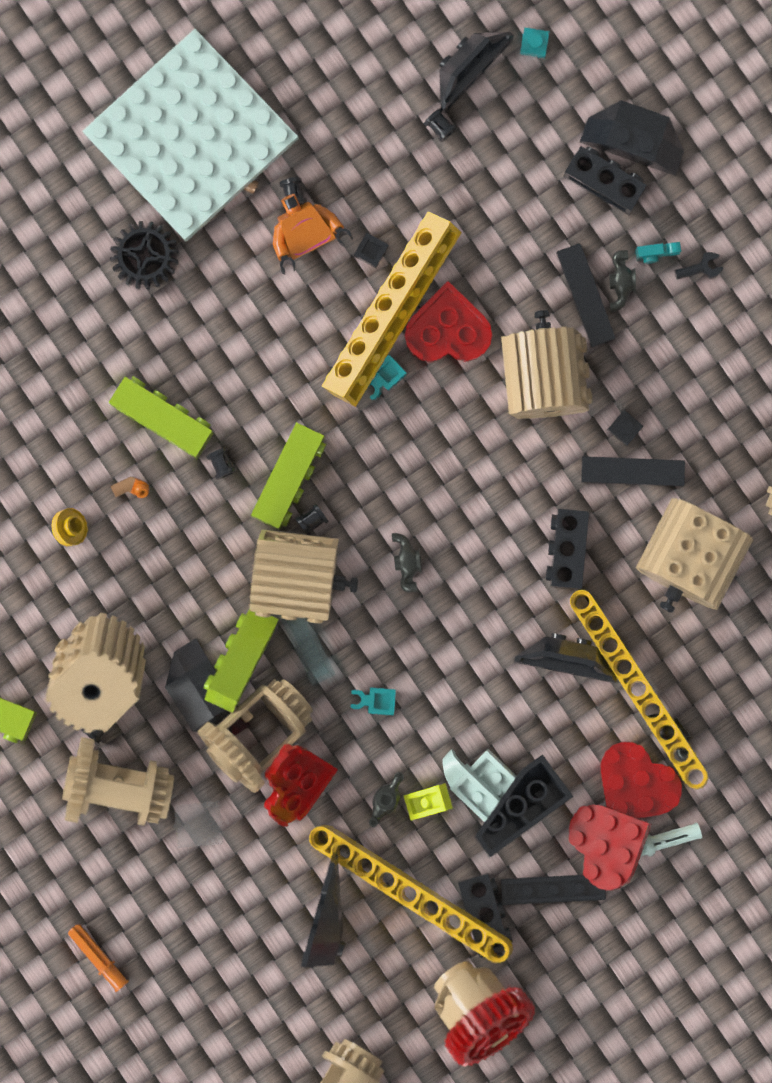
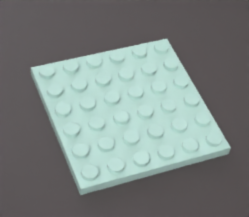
[82,29,299,242]

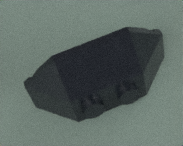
[439,32,514,115]
[580,100,684,176]
[513,633,617,683]
[165,638,251,736]

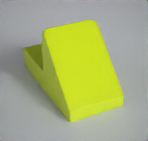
[404,783,453,820]

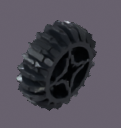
[110,221,179,290]

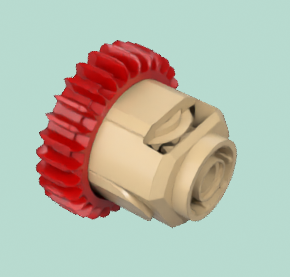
[434,961,535,1066]

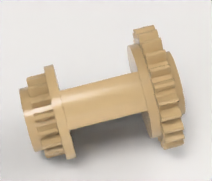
[197,679,313,793]
[62,737,174,826]
[321,1039,384,1083]

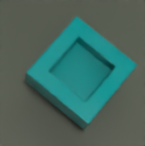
[520,27,549,58]

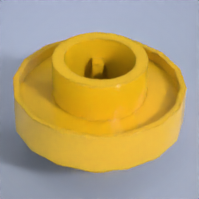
[51,508,88,547]

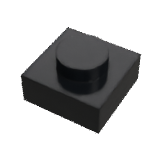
[354,233,389,268]
[607,410,643,447]

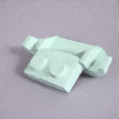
[443,749,516,822]

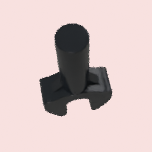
[674,252,723,280]

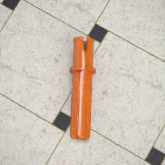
[68,924,129,992]

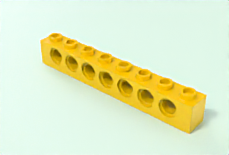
[322,212,462,407]

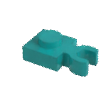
[635,242,682,264]
[368,354,408,400]
[350,688,396,716]

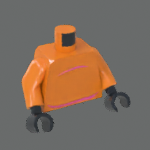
[273,194,353,275]

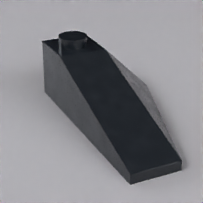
[474,754,574,858]
[301,853,346,968]

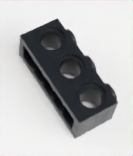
[563,146,647,216]
[546,509,589,590]
[457,873,513,958]

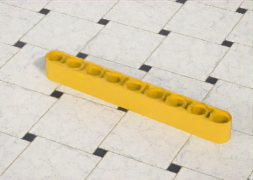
[570,590,708,790]
[309,825,513,963]

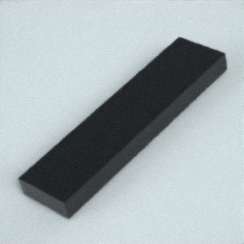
[556,243,616,348]
[581,456,685,487]
[501,874,606,905]

